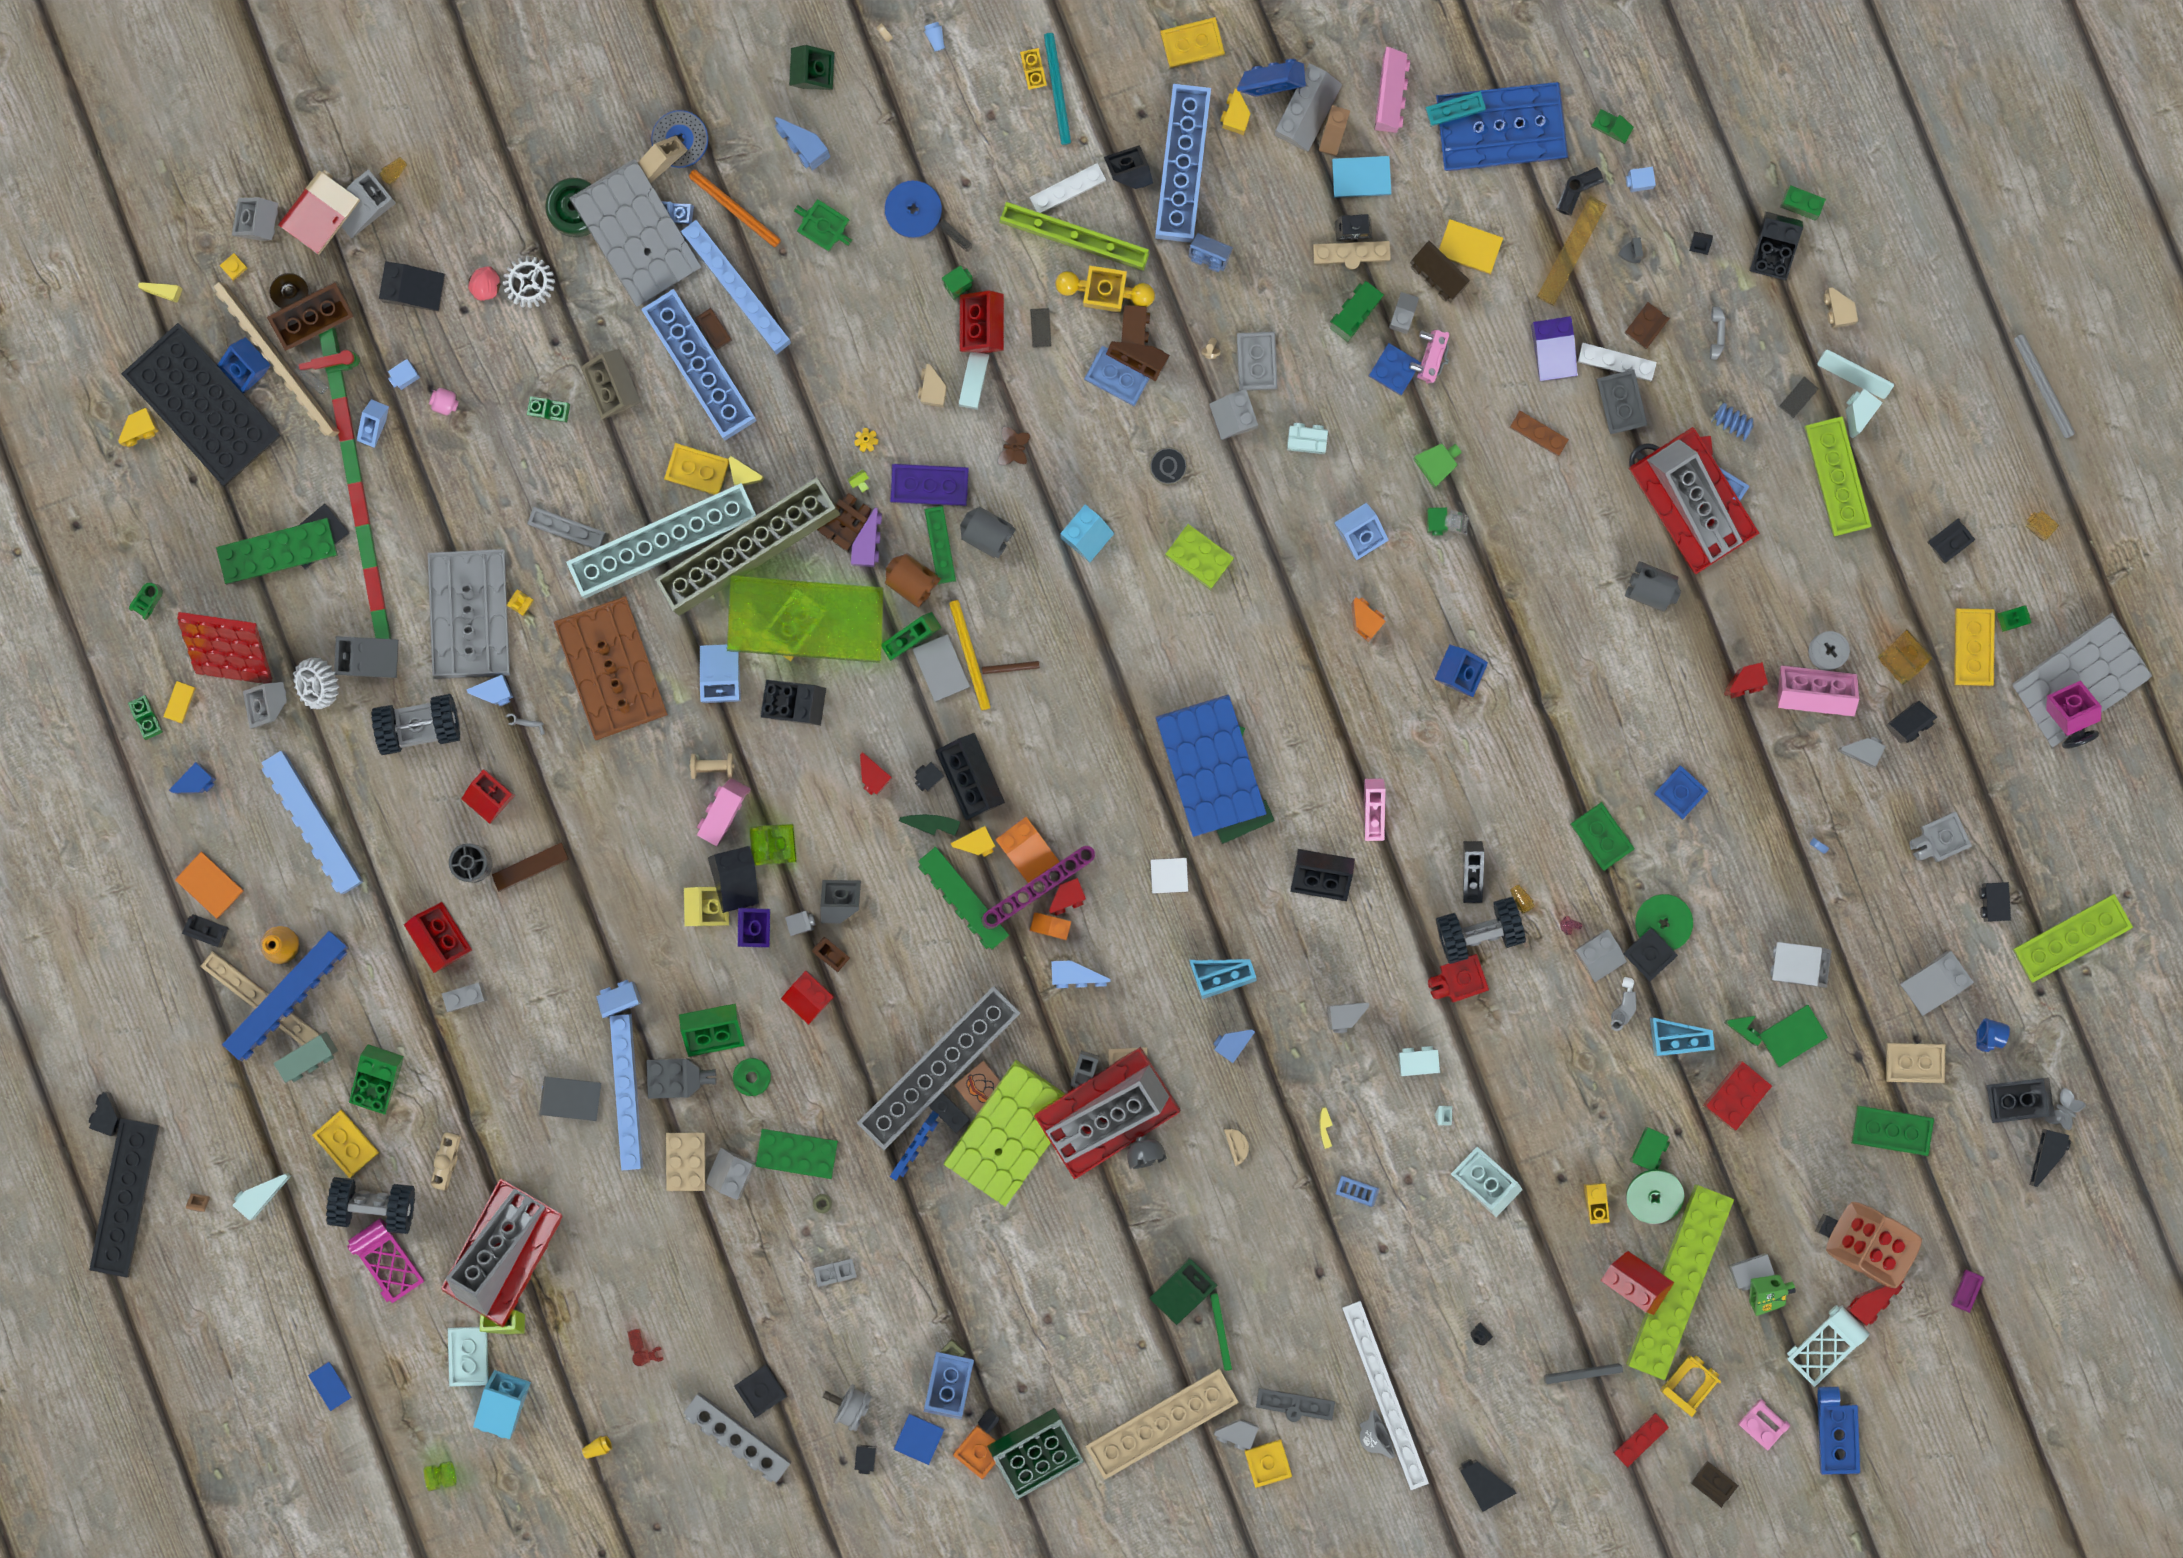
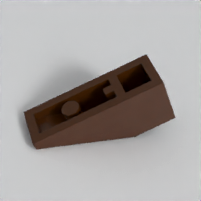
[1106,341,1170,381]

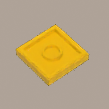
[1244,1439,1292,1488]

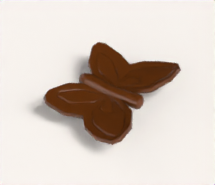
[998,427,1030,465]

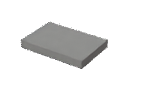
[1237,332,1277,391]
[913,634,970,702]

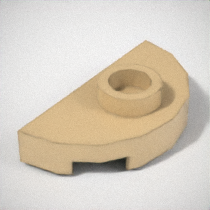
[1224,1129,1249,1166]

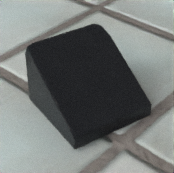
[978,1409,1000,1434]

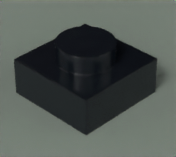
[1689,231,1713,255]

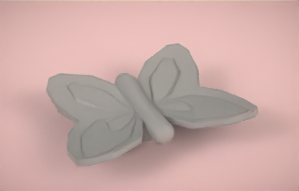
[2045,1088,2086,1130]

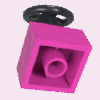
[2046,681,2102,749]

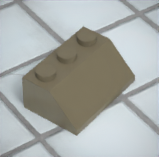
[581,349,641,420]

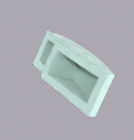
[959,352,989,410]

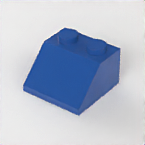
[217,337,271,394]
[1435,644,1488,697]

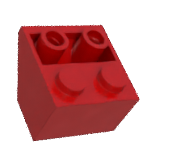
[1724,662,1768,699]
[461,769,515,824]

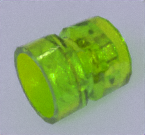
[423,1461,457,1492]

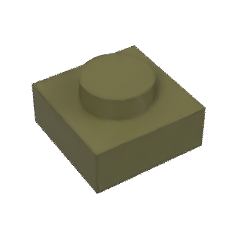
[939,1338,966,1357]

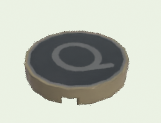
[1149,447,1187,486]

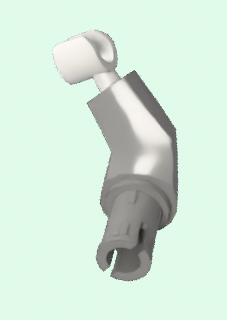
[1611,977,1637,1031]

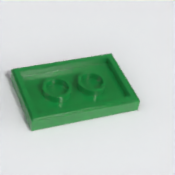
[1570,802,1635,871]
[1759,1005,1828,1068]

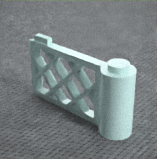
[1787,1305,1870,1387]

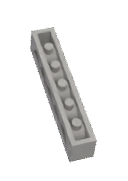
[684,1393,792,1483]

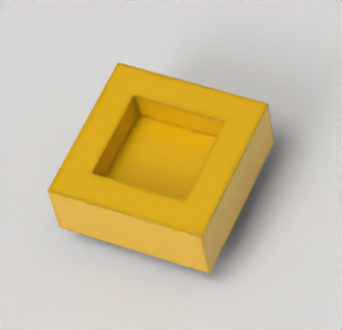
[219,253,248,281]

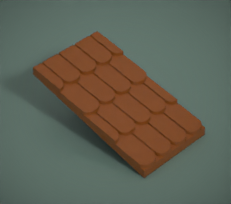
[554,596,668,741]

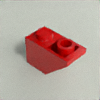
[1049,878,1086,916]

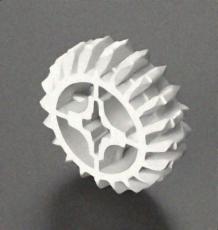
[503,256,555,308]
[293,658,339,709]

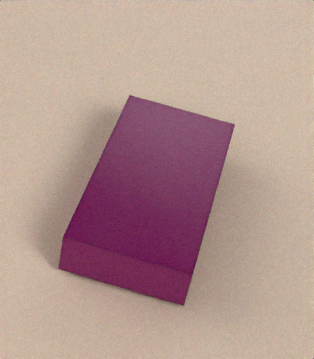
[1951,1269,1984,1313]

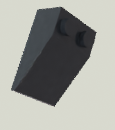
[379,261,445,312]
[708,846,759,913]
[1987,1077,2055,1123]

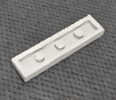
[1029,163,1106,213]
[1577,343,1657,382]

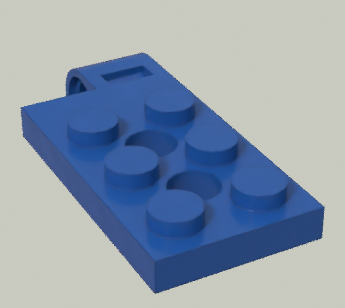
[1817,1387,1860,1475]

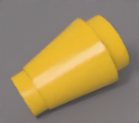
[582,1436,612,1459]

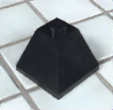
[1104,145,1153,189]

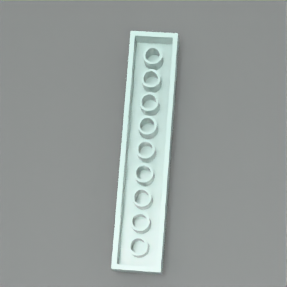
[566,483,756,599]

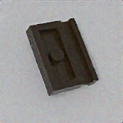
[1690,1461,1739,1508]

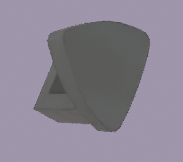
[1618,237,1643,263]

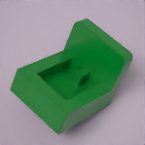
[1997,605,2031,632]

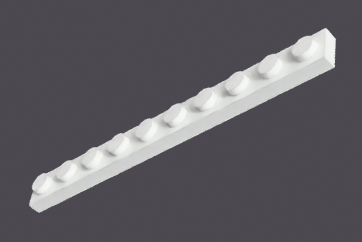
[1342,1301,1429,1490]

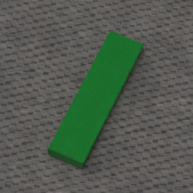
[924,506,956,585]
[1210,1292,1232,1371]

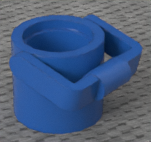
[1976,1018,2010,1052]

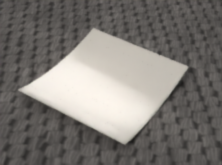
[1151,858,1188,893]

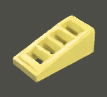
[138,282,182,303]

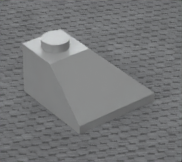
[243,682,287,729]

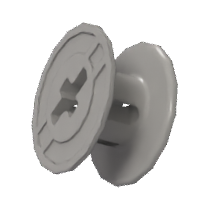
[1808,631,1850,671]

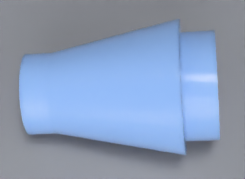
[924,22,945,52]

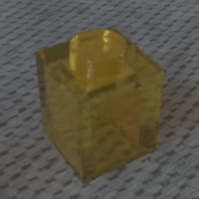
[2025,510,2059,541]

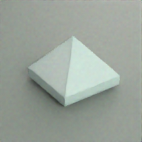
[1435,1106,1452,1125]

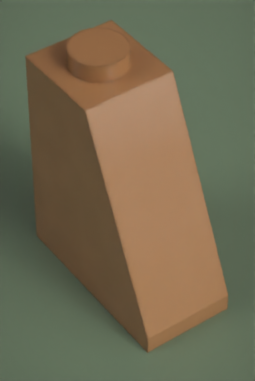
[1319,105,1350,156]

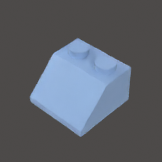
[1334,503,1389,560]
[596,980,643,1018]

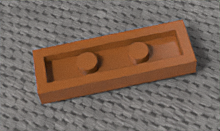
[1509,411,1569,457]

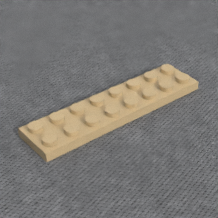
[1085,1368,1239,1480]

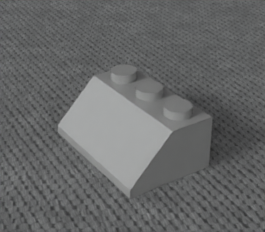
[1327,1002,1369,1033]

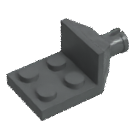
[647,1058,717,1099]

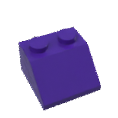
[737,908,770,947]

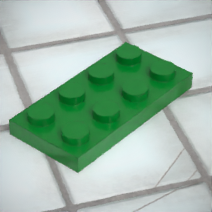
[755,1128,838,1179]

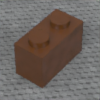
[1121,305,1150,345]

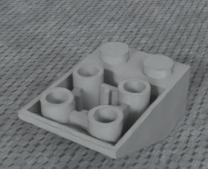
[341,169,396,239]

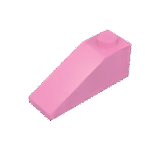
[1364,779,1385,841]

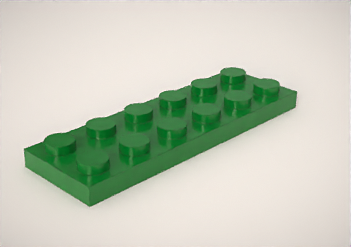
[216,518,338,585]

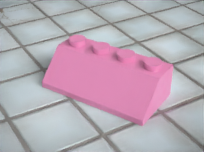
[1374,47,1410,133]
[1777,666,1859,716]

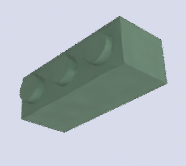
[273,1031,338,1083]

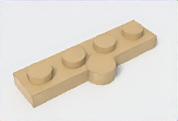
[1313,241,1390,270]

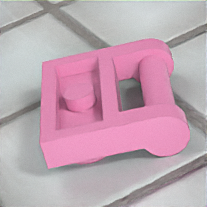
[1738,1399,1790,1451]

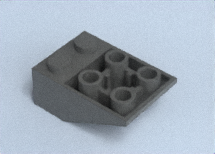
[334,636,399,678]

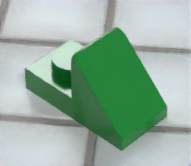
[1591,109,1634,144]
[1724,1016,1762,1046]

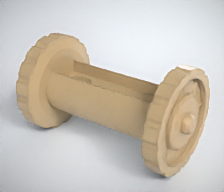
[690,753,735,779]

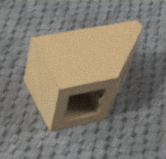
[1823,287,1858,328]
[918,364,947,408]

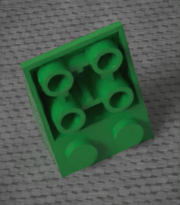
[349,1044,404,1115]

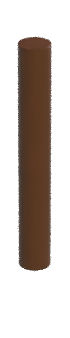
[982,661,1040,674]

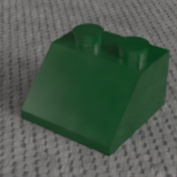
[789,45,835,90]

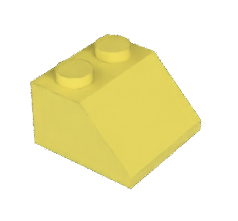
[684,887,729,926]

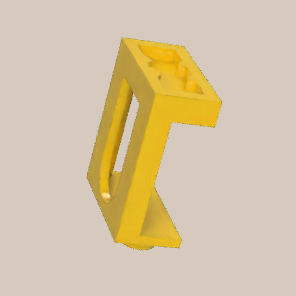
[1660,1355,1721,1417]

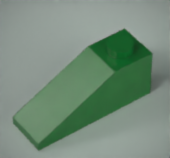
[881,612,942,661]

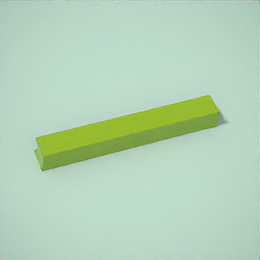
[999,202,1149,271]

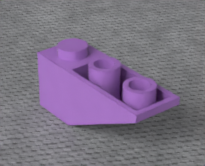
[851,508,882,567]

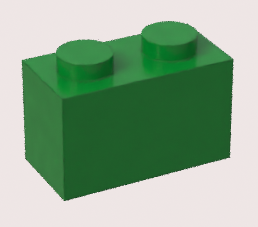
[1780,185,1826,221]
[942,265,973,300]
[1630,1126,1670,1170]

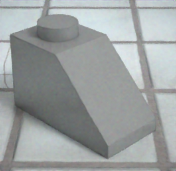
[1389,292,1419,334]
[1838,737,1886,768]

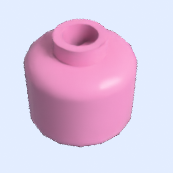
[429,388,459,416]

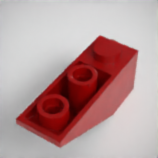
[1846,1281,1904,1326]

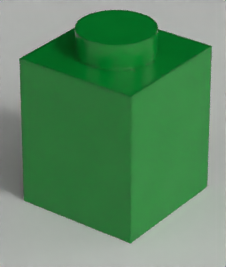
[1426,507,1448,536]

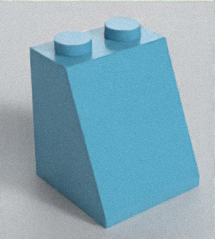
[1060,504,1114,563]
[473,1370,531,1439]

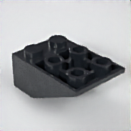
[1749,211,1803,281]
[761,680,826,726]

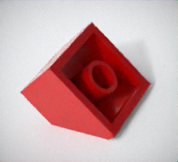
[781,971,835,1025]

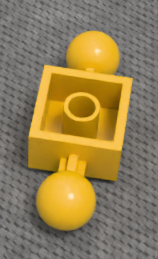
[1055,265,1155,313]

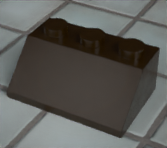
[1410,241,1470,303]

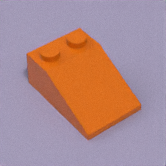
[995,817,1060,883]

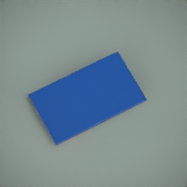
[308,1362,352,1411]

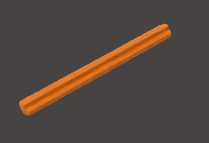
[689,169,781,247]

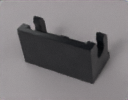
[182,914,229,948]

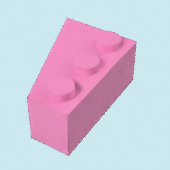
[697,779,751,846]

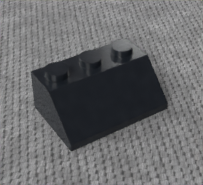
[1290,849,1355,902]

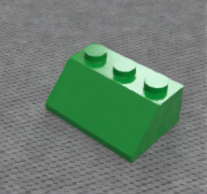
[679,1003,745,1057]

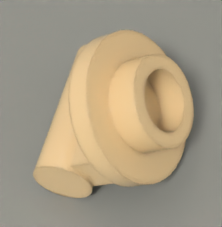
[1201,338,1221,359]

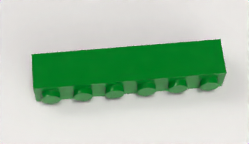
[918,846,1010,950]

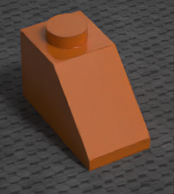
[1030,912,1071,940]

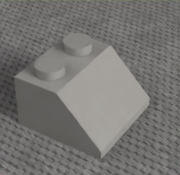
[232,197,278,241]
[1209,389,1258,440]
[1573,929,1627,983]

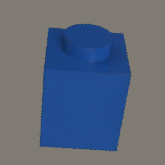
[169,762,216,794]

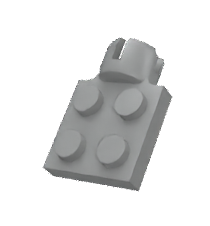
[1910,812,1972,862]

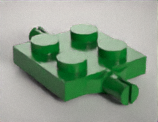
[794,199,853,252]

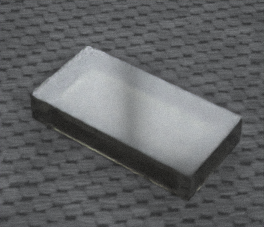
[939,219,972,252]
[1030,308,1052,348]
[1779,377,1819,418]

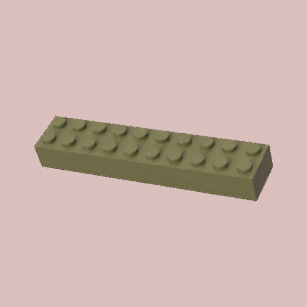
[655,477,841,616]

